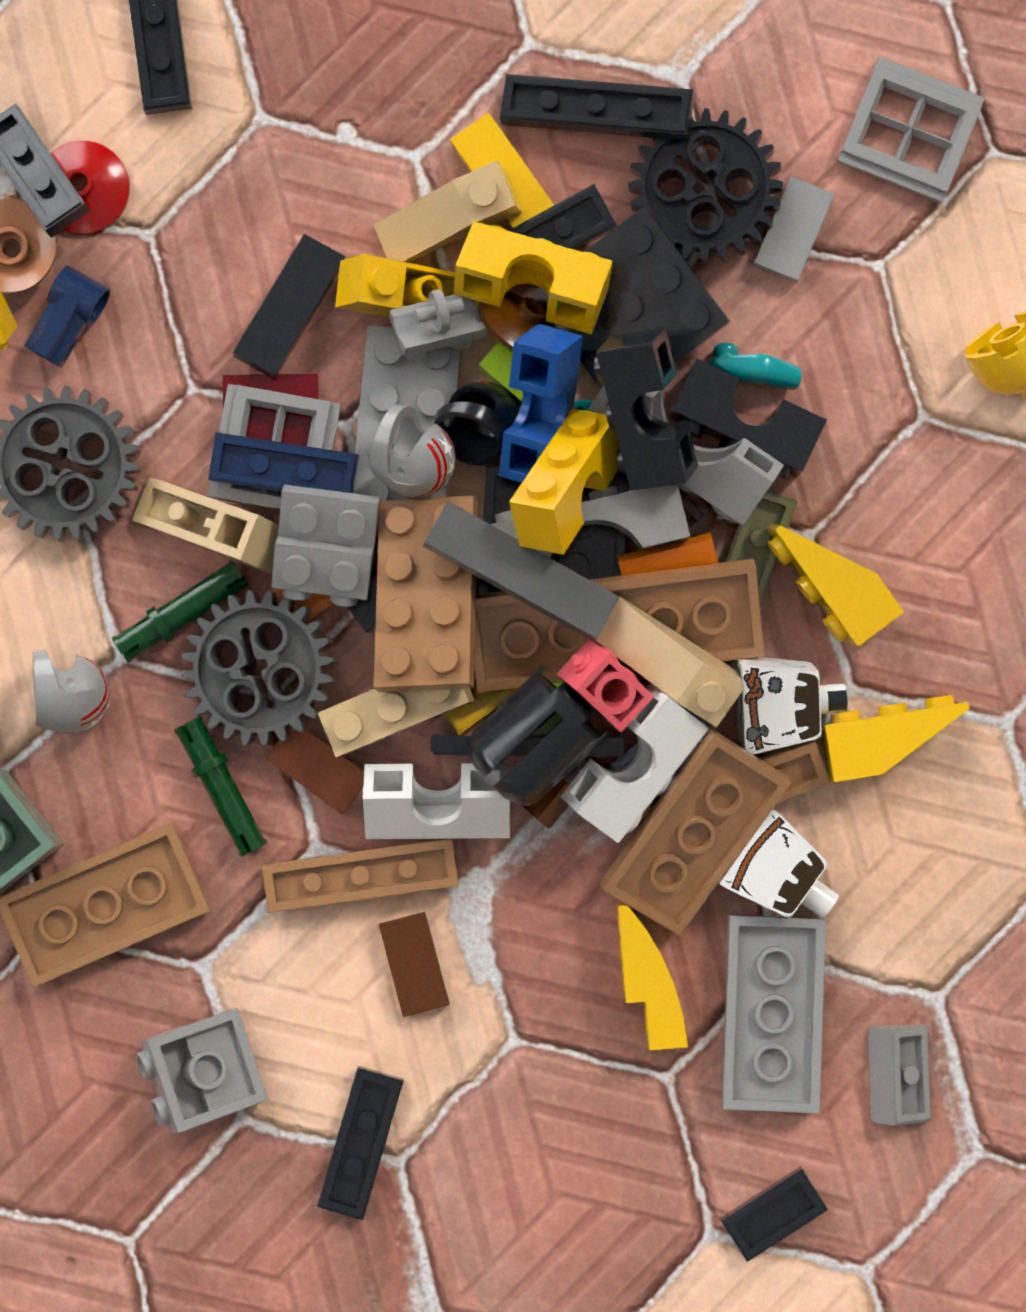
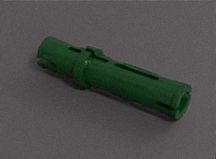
[112,560,249,663]
[174,716,268,857]

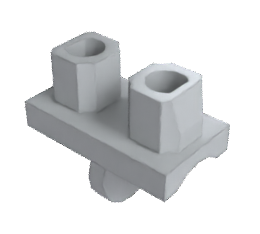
[389,289,487,361]

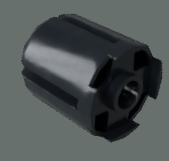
[468,664,610,806]

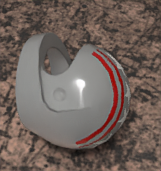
[370,404,456,498]
[32,649,111,734]

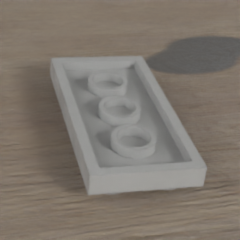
[354,326,461,501]
[721,915,826,1113]

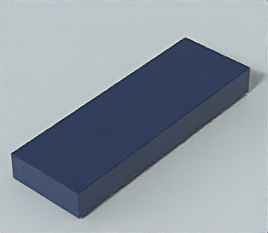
[208,432,360,493]

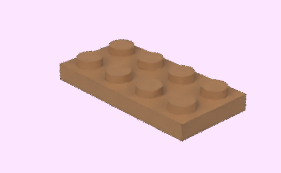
[374,496,478,692]
[599,728,792,936]
[0,822,212,988]

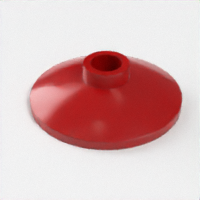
[51,140,130,235]

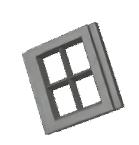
[837,56,985,204]
[207,384,341,510]

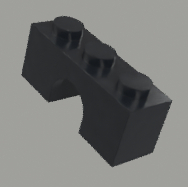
[594,328,698,491]
[669,358,827,479]

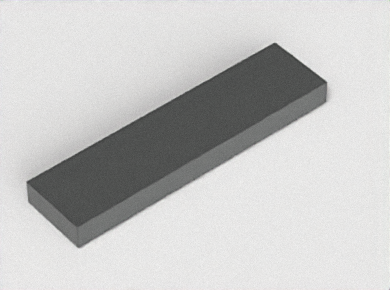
[423,501,619,642]

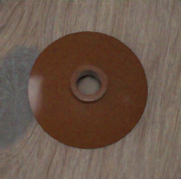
[478,291,555,352]

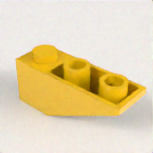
[335,253,479,317]
[766,524,904,647]
[821,695,969,782]

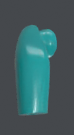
[709,342,802,390]

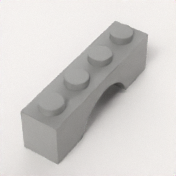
[587,385,784,526]
[490,484,690,558]

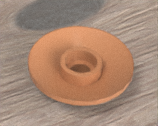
[0,198,57,294]

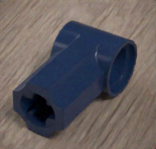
[24,265,111,368]

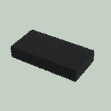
[720,1166,828,1262]

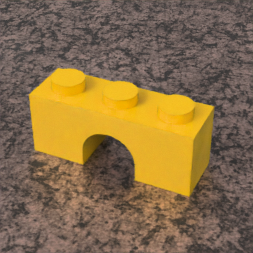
[454,221,612,334]
[509,408,619,555]

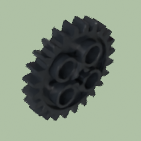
[628,108,783,265]

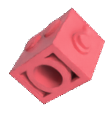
[556,639,654,732]

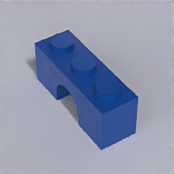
[499,324,583,483]

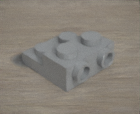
[271,485,380,607]
[136,1008,268,1133]

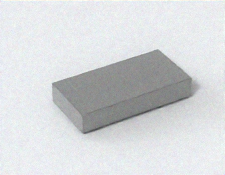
[753,176,834,283]

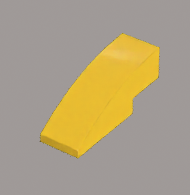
[616,903,688,1050]

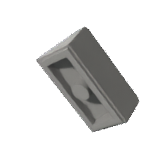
[868,1024,931,1126]

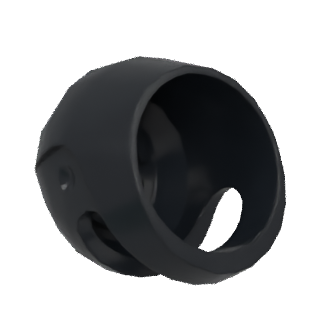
[434,381,520,466]

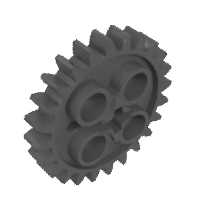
[0,386,142,542]
[181,590,337,746]

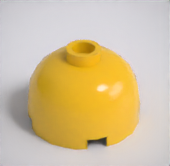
[964,311,1026,398]

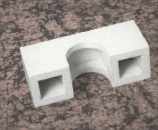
[560,682,709,843]
[363,763,510,839]

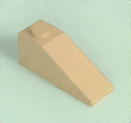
[373,161,522,263]
[132,477,279,574]
[596,596,744,728]

